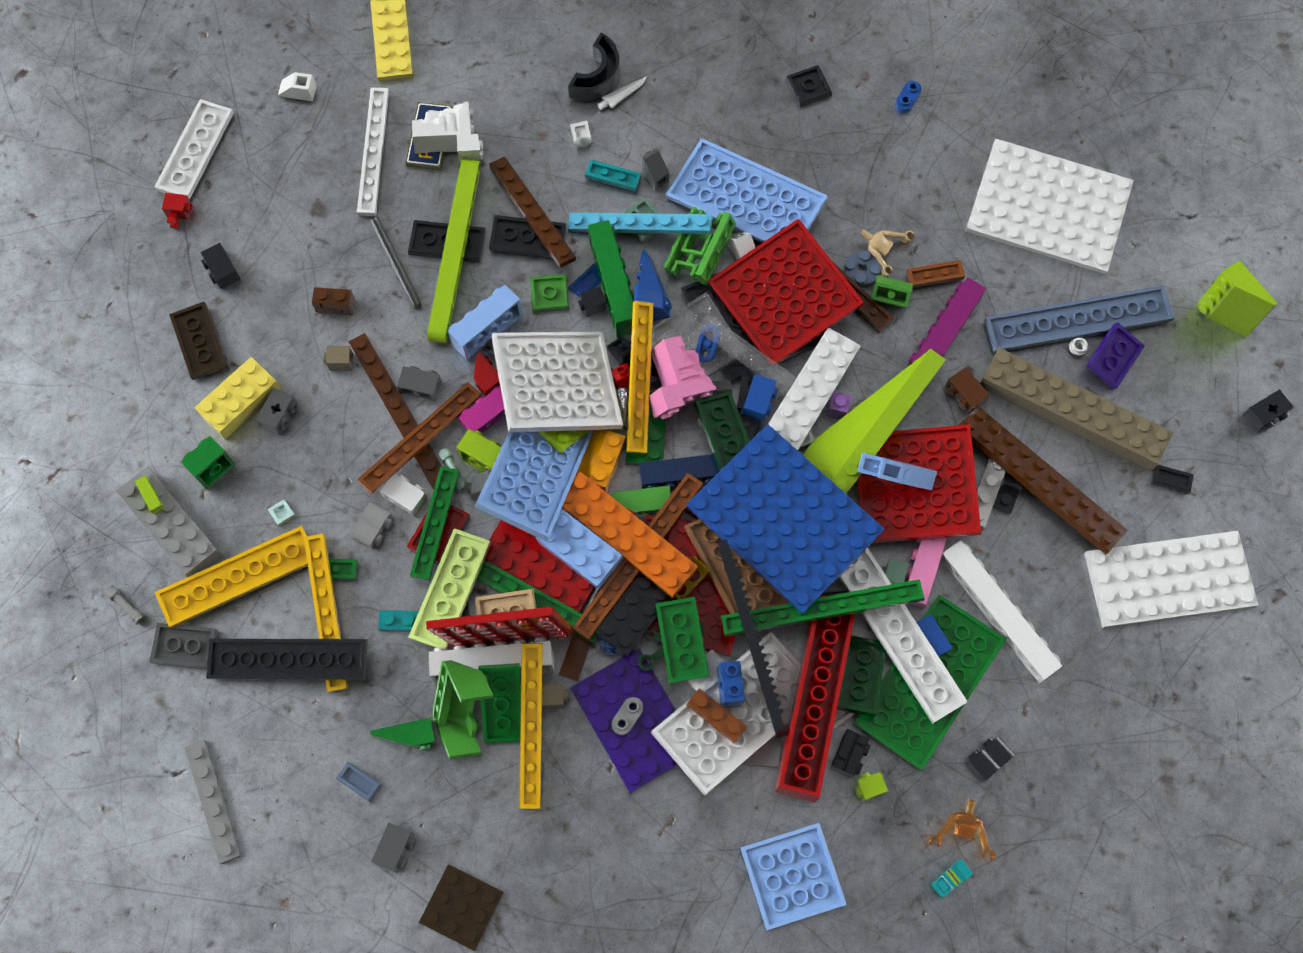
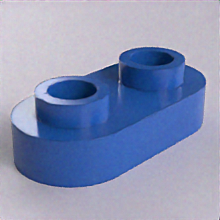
[895,81,922,113]
[696,325,720,363]

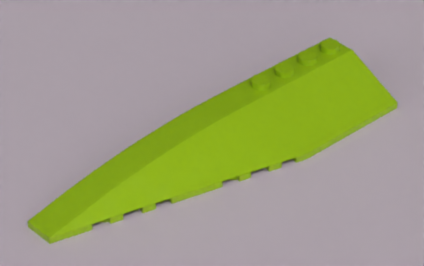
[803,349,946,494]

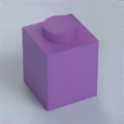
[827,391,852,420]

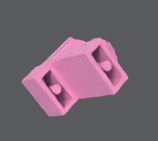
[649,336,716,420]

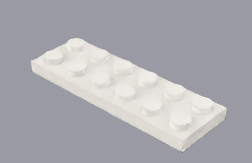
[154,99,234,200]

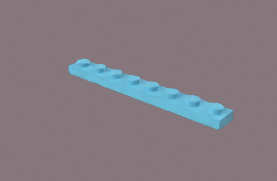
[568,213,713,234]

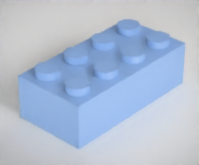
[448,285,523,361]
[536,508,624,591]

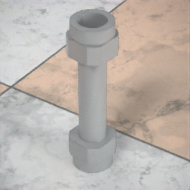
[104,585,145,625]

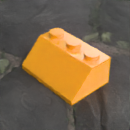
[575,430,626,493]

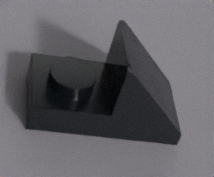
[993,472,1022,514]

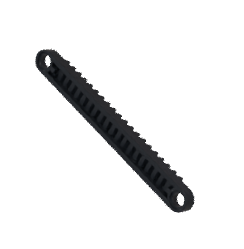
[717,539,787,738]

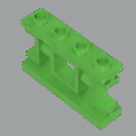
[664,207,736,285]

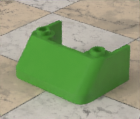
[433,660,493,759]

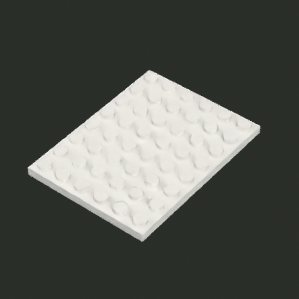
[966,138,1134,275]

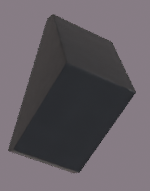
[606,336,631,365]

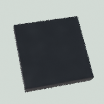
[786,65,832,107]

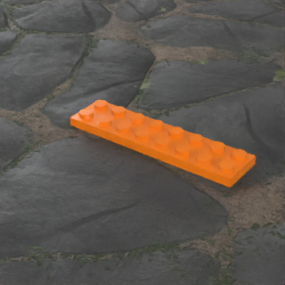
[562,472,699,598]

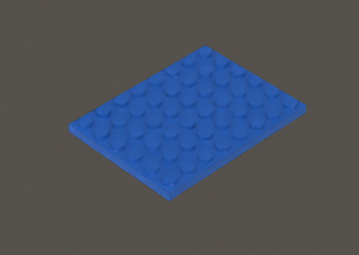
[686,424,884,615]

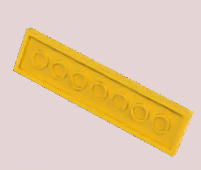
[154,526,308,629]

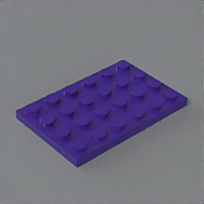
[570,648,678,794]

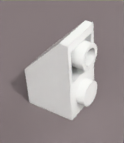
[278,72,317,101]

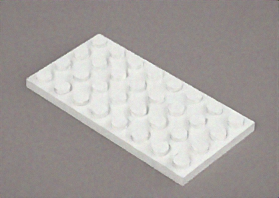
[1084,531,1259,628]
[651,632,801,795]

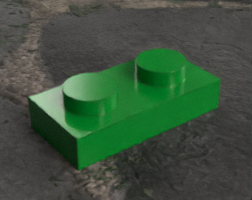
[329,559,358,580]

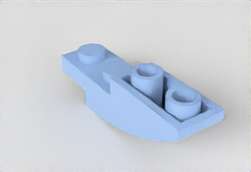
[857,452,937,490]

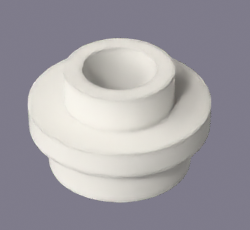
[1069,338,1088,356]

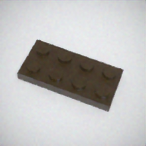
[169,301,228,380]

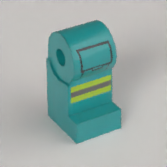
[931,859,973,898]

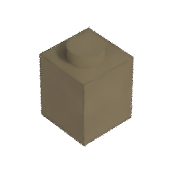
[324,346,353,371]
[542,684,568,709]

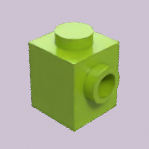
[854,772,888,802]

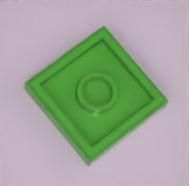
[530,274,569,313]

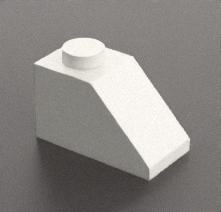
[726,231,756,260]

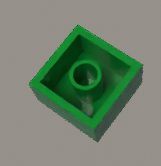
[180,436,235,489]

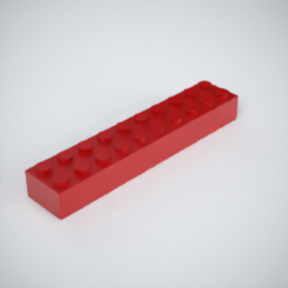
[774,595,855,803]

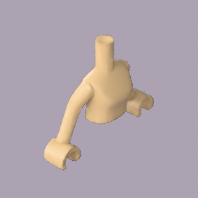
[860,229,914,278]

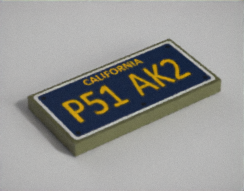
[405,102,453,170]

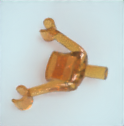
[928,799,995,861]

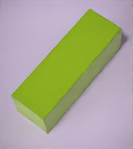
[134,475,165,514]

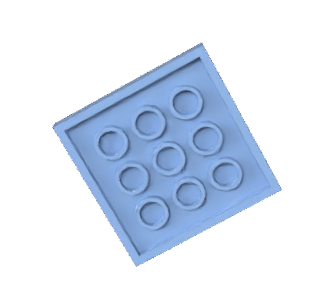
[740,823,847,931]

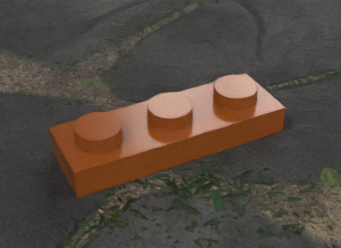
[906,260,965,288]
[686,688,748,744]

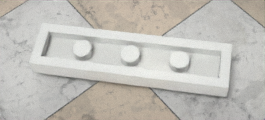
[977,458,1005,530]

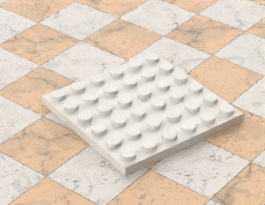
[492,332,623,432]

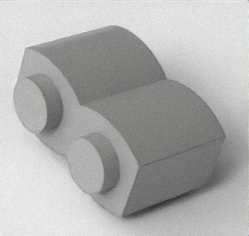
[350,502,393,549]

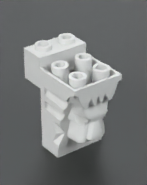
[412,101,483,168]

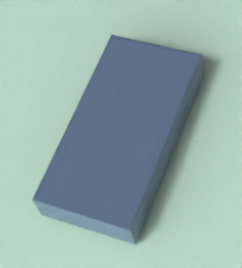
[336,762,382,802]

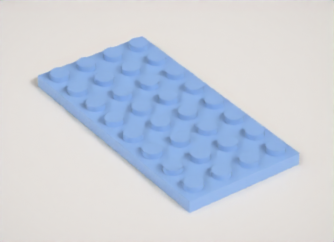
[666,138,827,243]
[474,430,594,542]

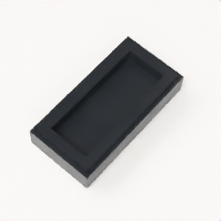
[1151,465,1194,494]

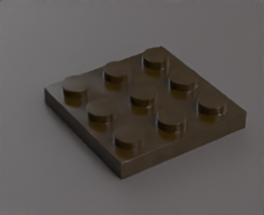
[418,864,504,951]

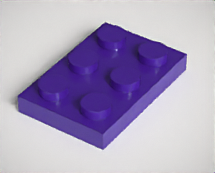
[1086,322,1145,389]

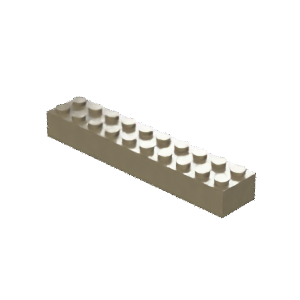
[980,348,1173,471]

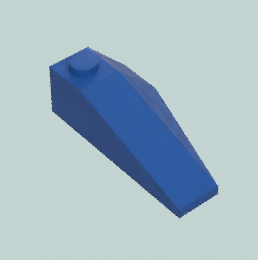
[634,250,672,321]

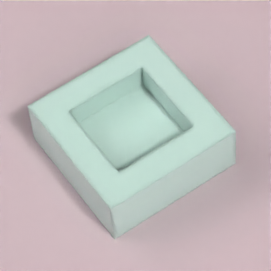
[268,499,295,527]

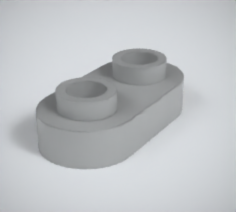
[612,697,643,736]

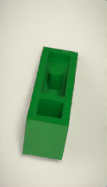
[370,718,437,751]

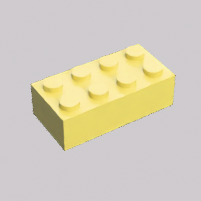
[194,357,281,440]

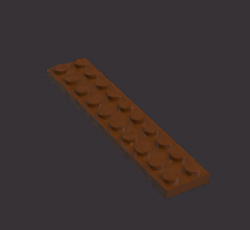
[959,406,1128,555]

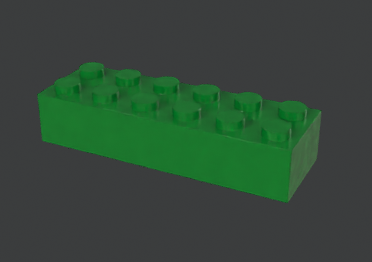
[588,220,634,338]

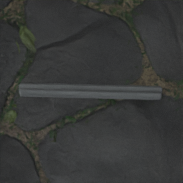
[370,217,422,309]

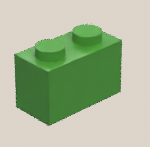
[871,275,913,308]

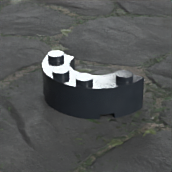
[568,32,620,101]

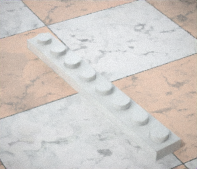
[357,88,389,216]

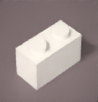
[380,474,428,517]

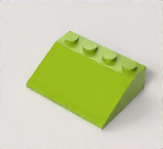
[1196,260,1278,337]

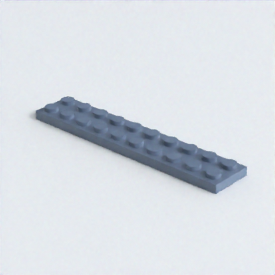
[984,285,1175,353]

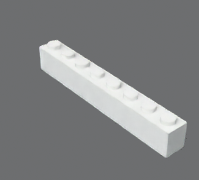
[940,540,1062,684]

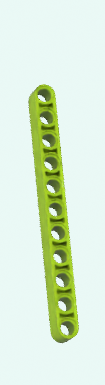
[427,159,481,343]

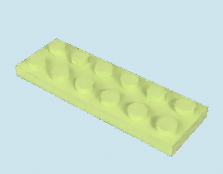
[409,528,491,650]

